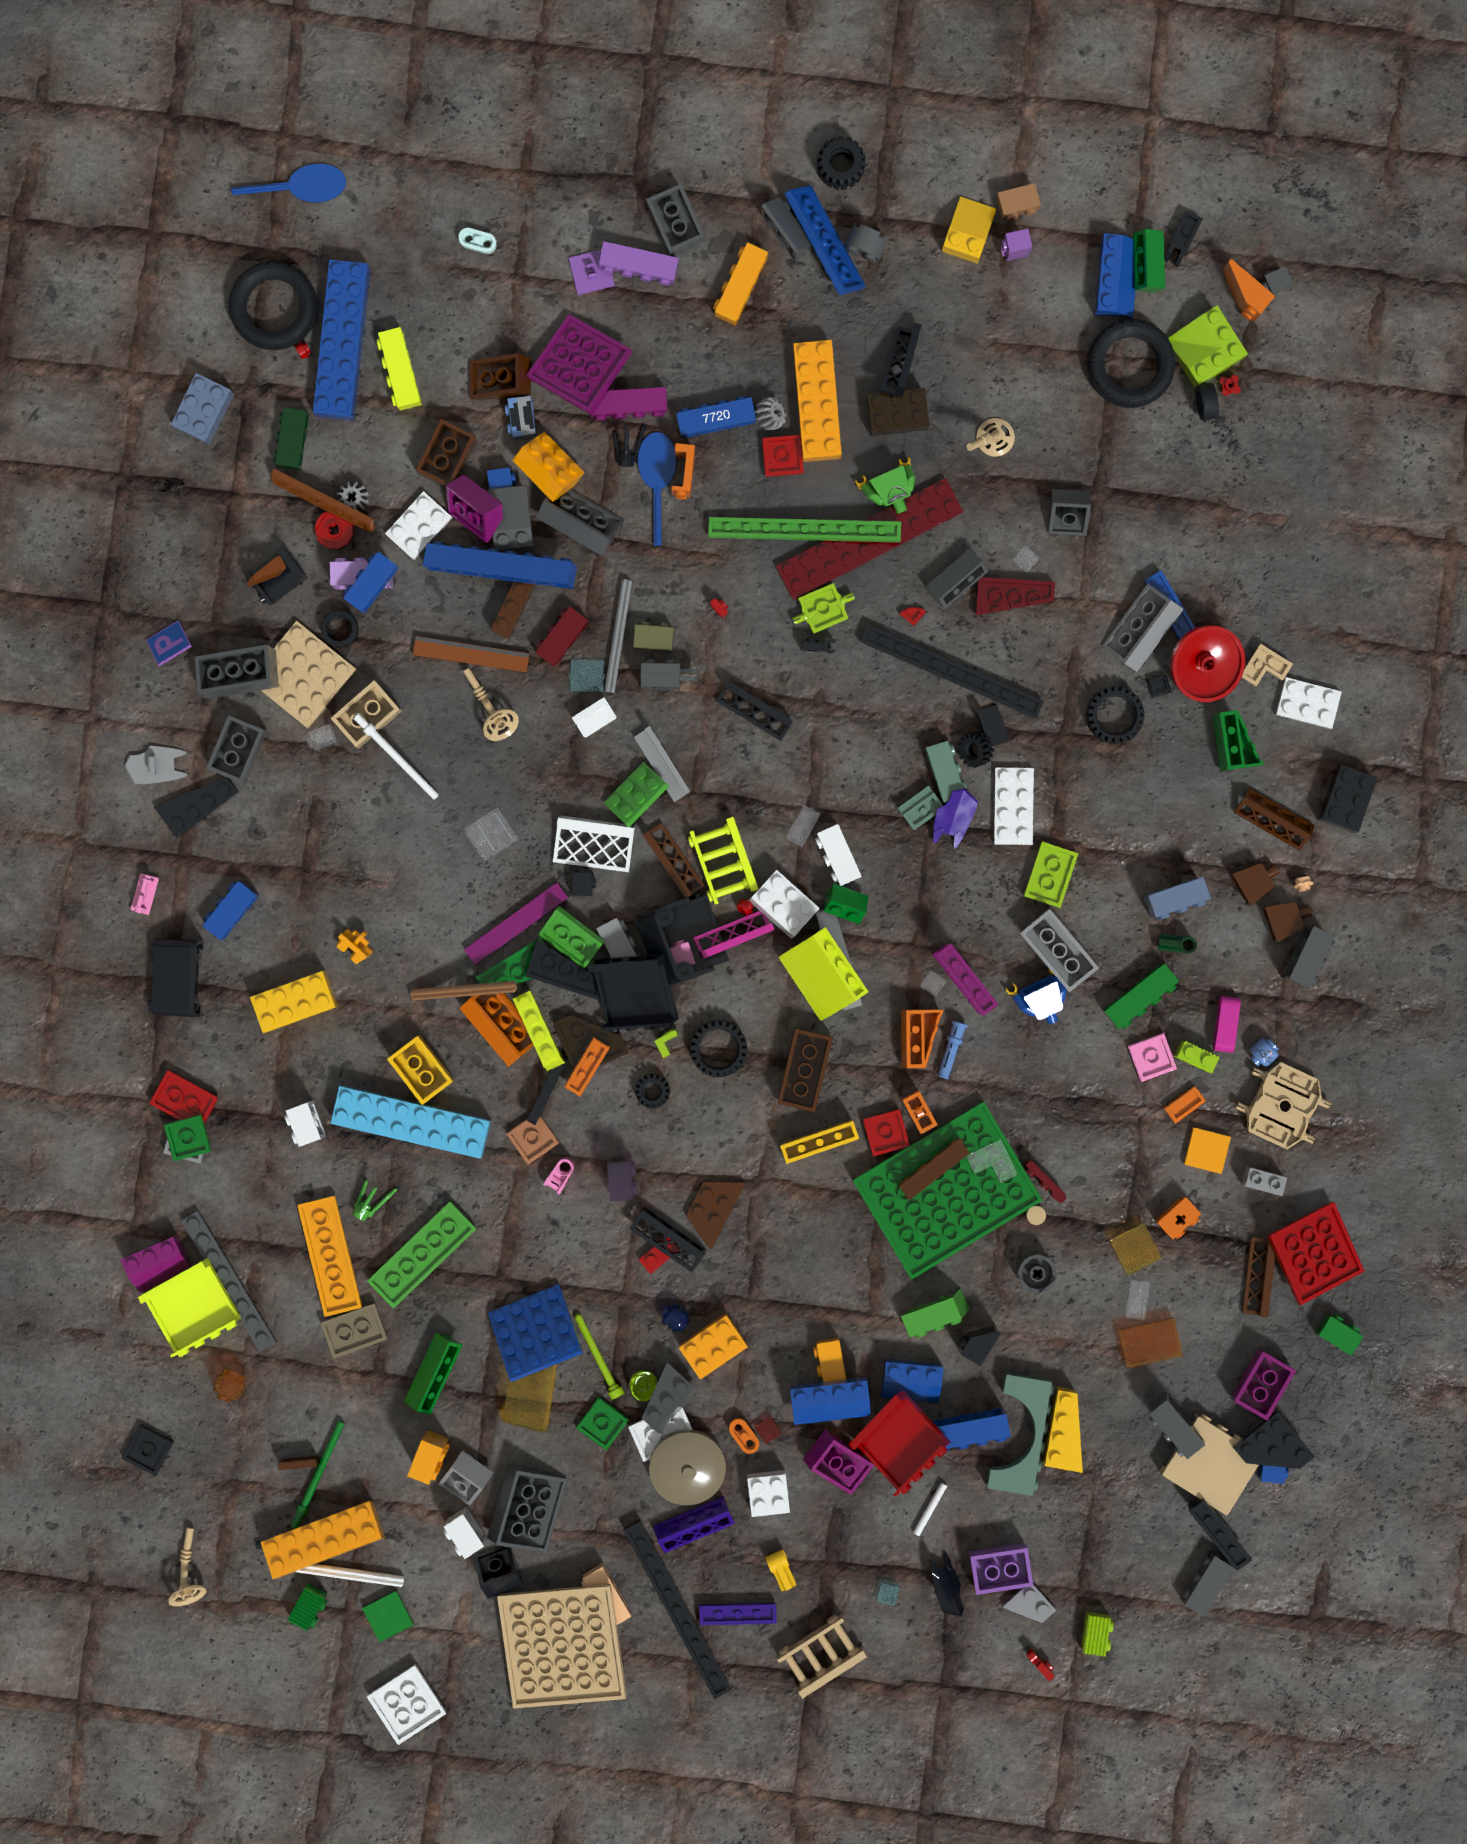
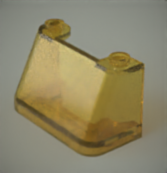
[499,1364,558,1433]

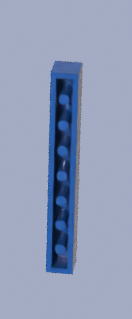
[423,541,577,589]

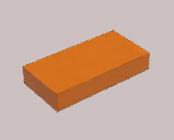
[1163,1086,1206,1124]

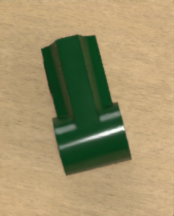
[1158,934,1197,954]

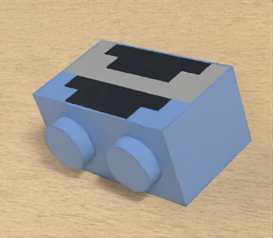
[505,396,537,440]

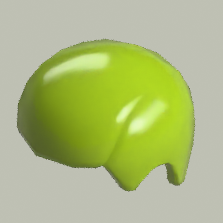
[629,1370,658,1402]

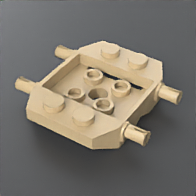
[1235,1062,1332,1149]

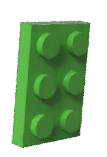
[604,762,669,827]
[538,906,605,969]

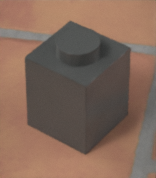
[1261,266,1293,295]

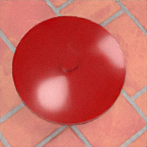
[1170,625,1245,702]

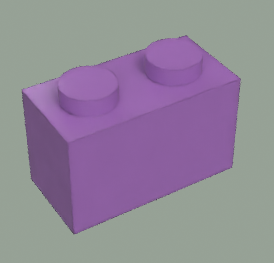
[1000,229,1032,261]

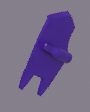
[933,789,978,848]

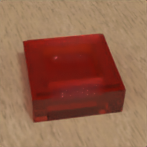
[755,1417,782,1444]

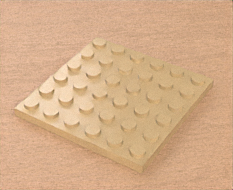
[497,1584,627,1709]

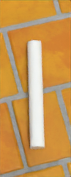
[913,1482,947,1536]

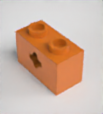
[901,1090,937,1134]
[1155,1195,1201,1240]

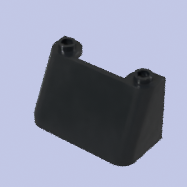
[148,938,204,1017]

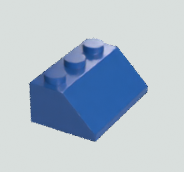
[881,1359,943,1403]

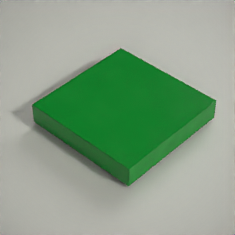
[164,1114,212,1161]
[576,1396,629,1451]
[362,1590,414,1643]

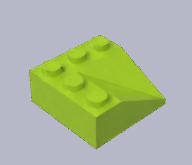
[1168,305,1248,388]

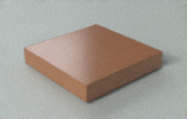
[506,1115,560,1165]

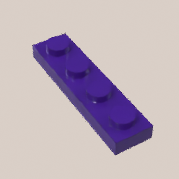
[699,1603,777,1625]

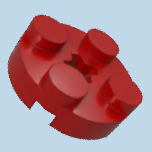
[315,512,354,550]

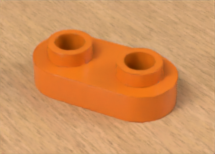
[729,1418,759,1454]

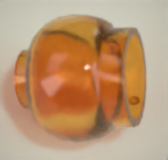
[213,1368,247,1403]

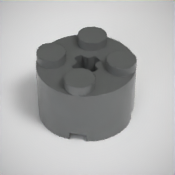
[844,222,889,264]
[1016,1252,1057,1293]

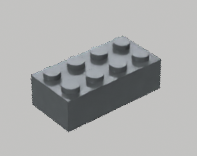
[195,645,279,699]

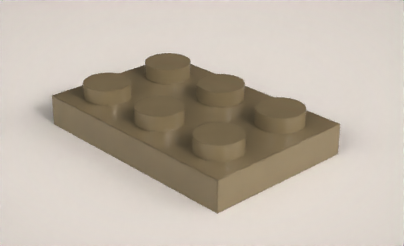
[320,1303,388,1359]

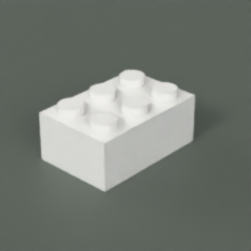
[749,870,819,939]

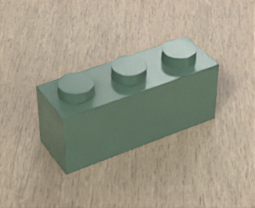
[925,741,967,803]

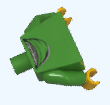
[855,457,915,514]

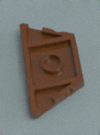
[686,1181,746,1249]

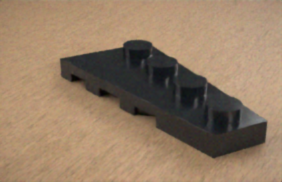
[525,940,599,1000]

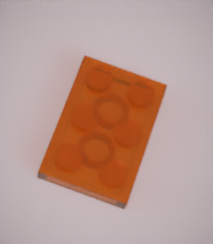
[1118,1317,1183,1368]

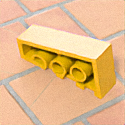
[1042,1387,1083,1473]

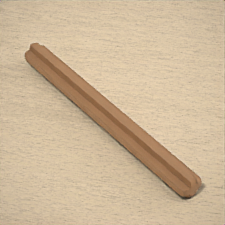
[410,981,517,1000]

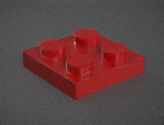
[762,435,804,477]
[863,1109,910,1156]

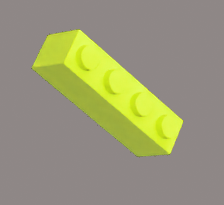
[376,327,422,411]
[513,991,565,1071]

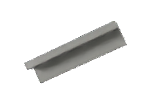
[634,726,690,802]

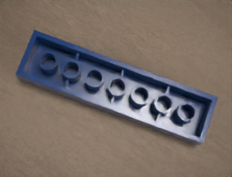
[313,259,371,421]

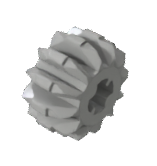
[755,397,787,430]
[336,482,369,511]

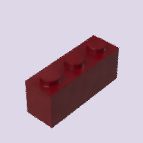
[535,607,589,668]

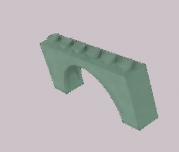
[986,1372,1054,1496]

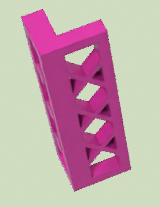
[693,911,774,959]

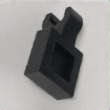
[802,639,835,654]

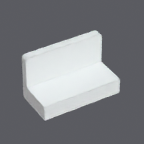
[572,698,617,738]

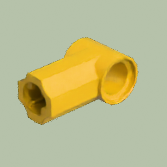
[765,1549,796,1591]

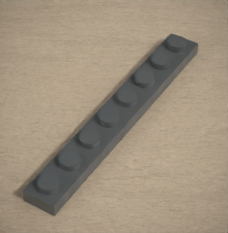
[181,1210,277,1352]

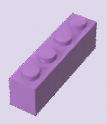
[599,241,679,286]

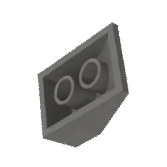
[488,485,534,550]

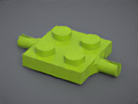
[792,583,855,634]

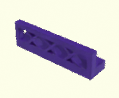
[653,1496,735,1553]

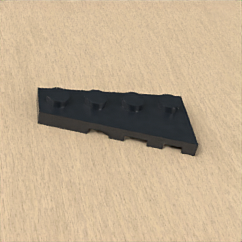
[154,777,239,838]

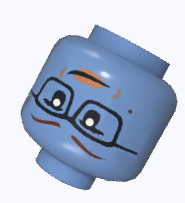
[1250,1038,1279,1067]

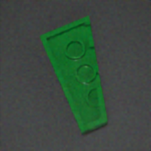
[475,937,545,984]

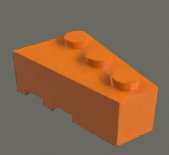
[901,1009,944,1068]

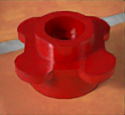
[1220,375,1241,396]

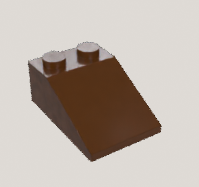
[469,353,531,399]

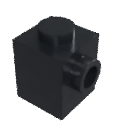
[572,869,596,896]

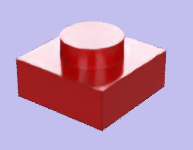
[709,598,728,619]

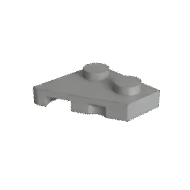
[1003,1584,1056,1623]

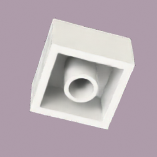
[285,1100,326,1147]
[747,1470,790,1517]
[443,1506,487,1559]

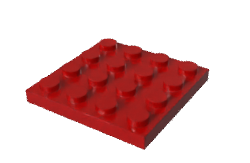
[1267,1202,1364,1305]

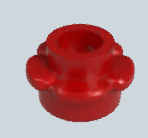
[294,341,311,359]
[736,899,753,917]

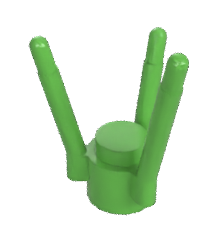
[352,1180,397,1221]

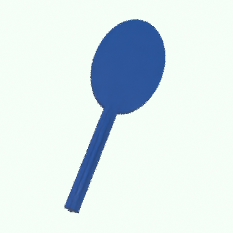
[232,164,346,203]
[638,432,676,546]

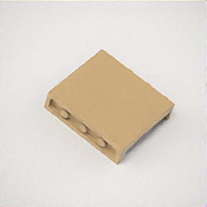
[1159,1413,1259,1515]

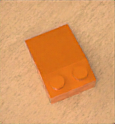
[1222,259,1275,322]

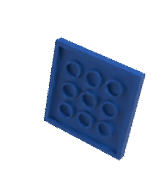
[488,1284,583,1382]

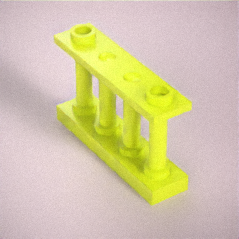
[688,817,759,905]

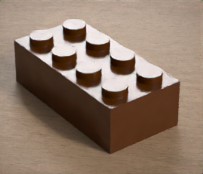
[777,1028,833,1112]

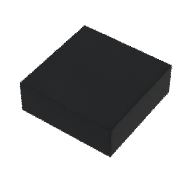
[1147,674,1172,698]

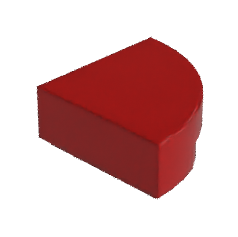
[899,607,926,626]

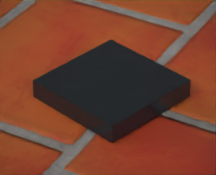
[122,1424,175,1477]

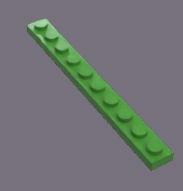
[708,517,901,542]

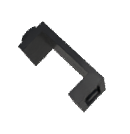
[245,545,308,606]

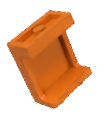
[671,443,695,500]

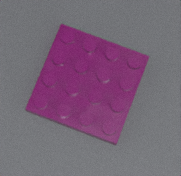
[526,314,633,414]

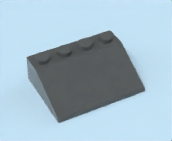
[487,1464,567,1553]

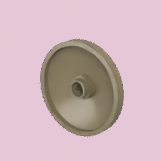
[649,1430,726,1505]

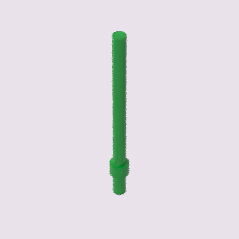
[291,1420,345,1529]

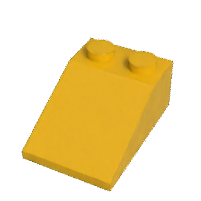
[942,196,996,264]

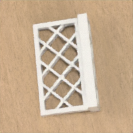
[553,815,635,872]

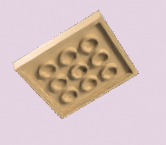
[261,621,357,729]

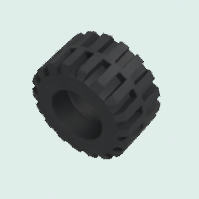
[817,136,866,190]

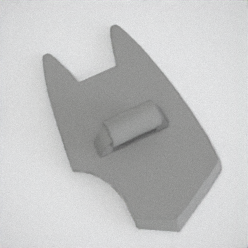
[124,746,187,784]

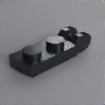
[1164,210,1203,267]

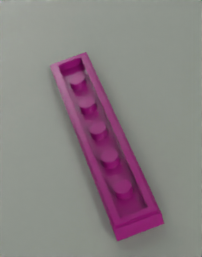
[464,882,568,965]

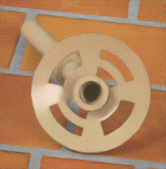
[966,418,1015,457]
[463,668,519,741]
[168,1527,206,1606]

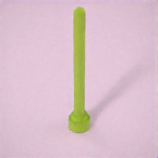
[574,1314,625,1400]

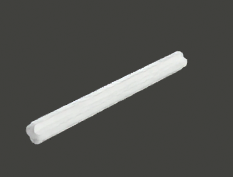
[296,1564,404,1587]

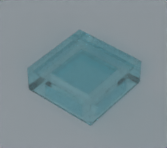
[877,1582,900,1606]

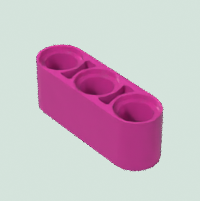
[1213,996,1241,1053]

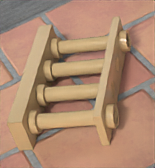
[777,1614,867,1699]

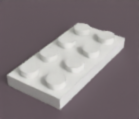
[994,768,1034,845]

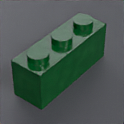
[273,407,309,471]

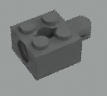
[641,660,699,690]

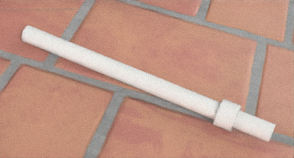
[353,713,439,800]

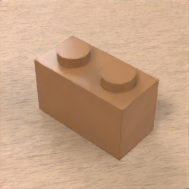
[996,183,1041,221]

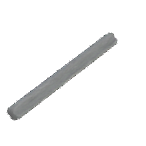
[605,579,632,693]

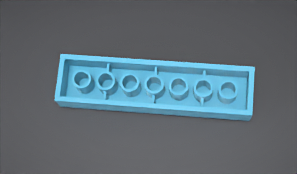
[331,1085,491,1159]

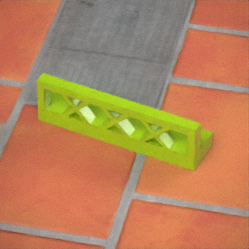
[654,1027,679,1058]

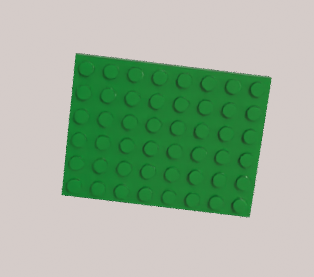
[852,1101,1043,1280]

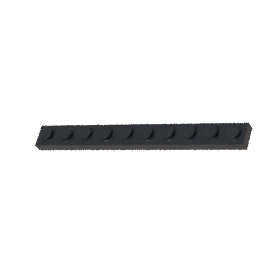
[860,624,1044,719]
[623,1520,731,1699]

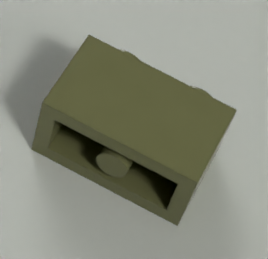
[633,622,674,652]

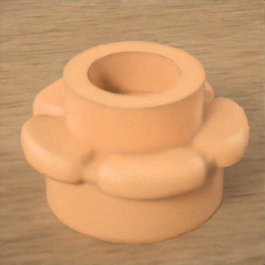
[1294,876,1313,892]

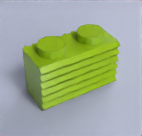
[1174,1040,1219,1074]
[1081,1611,1114,1657]

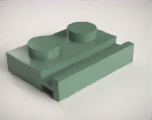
[897,786,943,831]

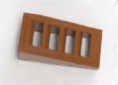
[246,555,286,587]

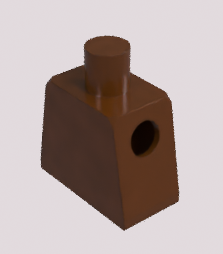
[1229,863,1280,906]
[1262,902,1312,942]

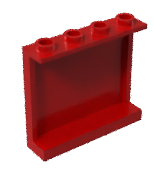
[849,1390,951,1497]

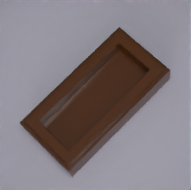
[278,1456,319,1470]

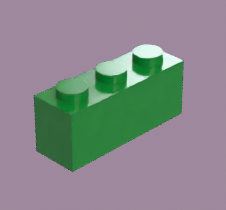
[1133,229,1165,293]

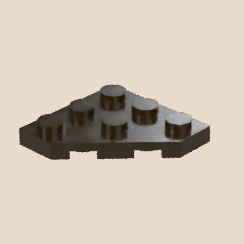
[553,1015,629,1071]

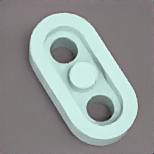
[459,228,497,254]

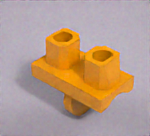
[336,929,373,964]

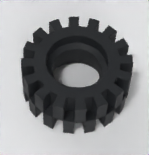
[957,731,994,768]
[635,1074,670,1109]

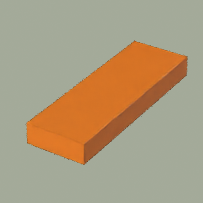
[564,1037,610,1097]

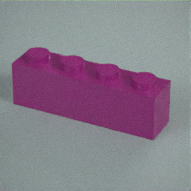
[590,387,668,421]

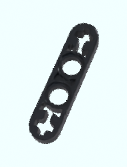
[527,1055,568,1125]

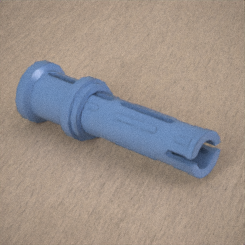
[937,1020,968,1079]

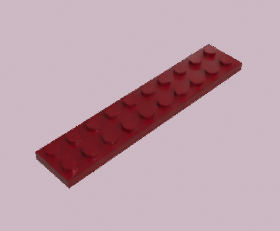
[776,478,963,601]

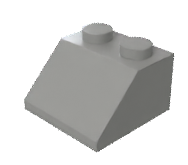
[439,1451,493,1506]

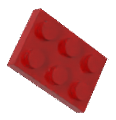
[149,1070,219,1123]

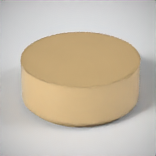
[1026,1205,1046,1225]

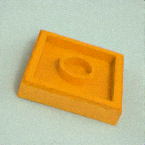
[1184,1127,1231,1174]

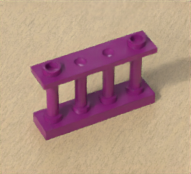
[932,943,999,1016]

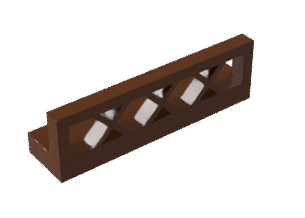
[1234,787,1315,851]
[643,823,705,898]
[897,1137,970,1200]
[1242,1237,1275,1318]

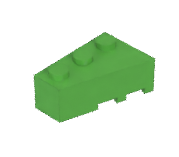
[901,1288,970,1338]

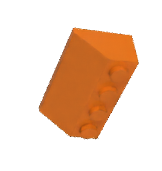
[459,993,534,1067]

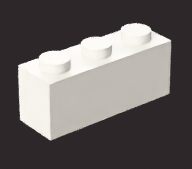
[815,824,862,886]

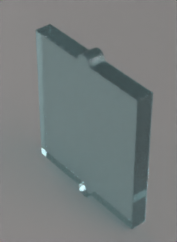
[568,660,606,692]

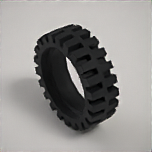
[1086,687,1145,744]
[690,1020,747,1077]

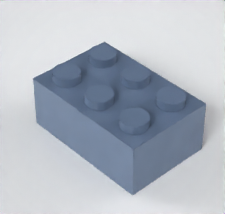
[171,373,234,446]
[1143,877,1211,920]

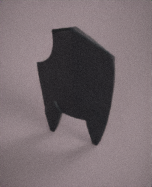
[930,1552,964,1617]

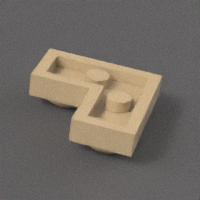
[1242,644,1293,687]

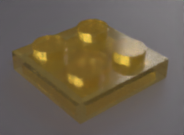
[1110,1223,1162,1275]

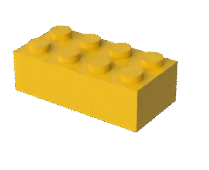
[250,971,339,1033]

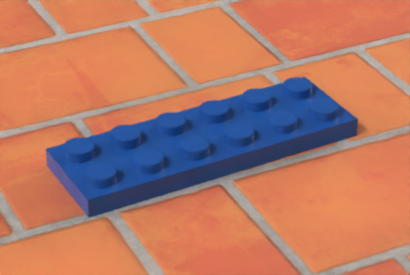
[785,185,866,296]

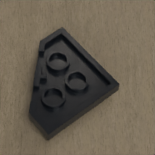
[1233,1411,1315,1469]

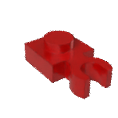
[1026,1649,1055,1682]

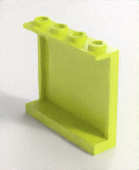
[778,927,868,1021]
[138,1258,241,1358]

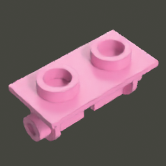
[130,873,159,915]

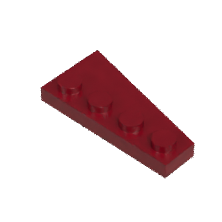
[976,577,1055,616]

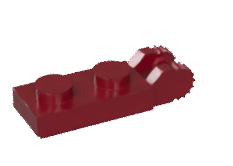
[1023,1159,1067,1203]

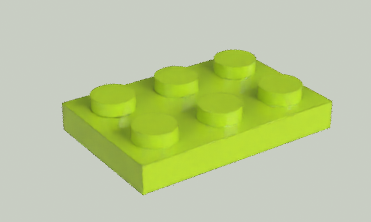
[1023,841,1079,908]

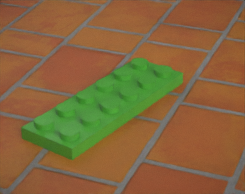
[367,1201,477,1309]

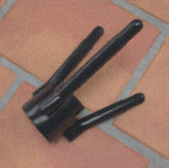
[613,424,646,467]

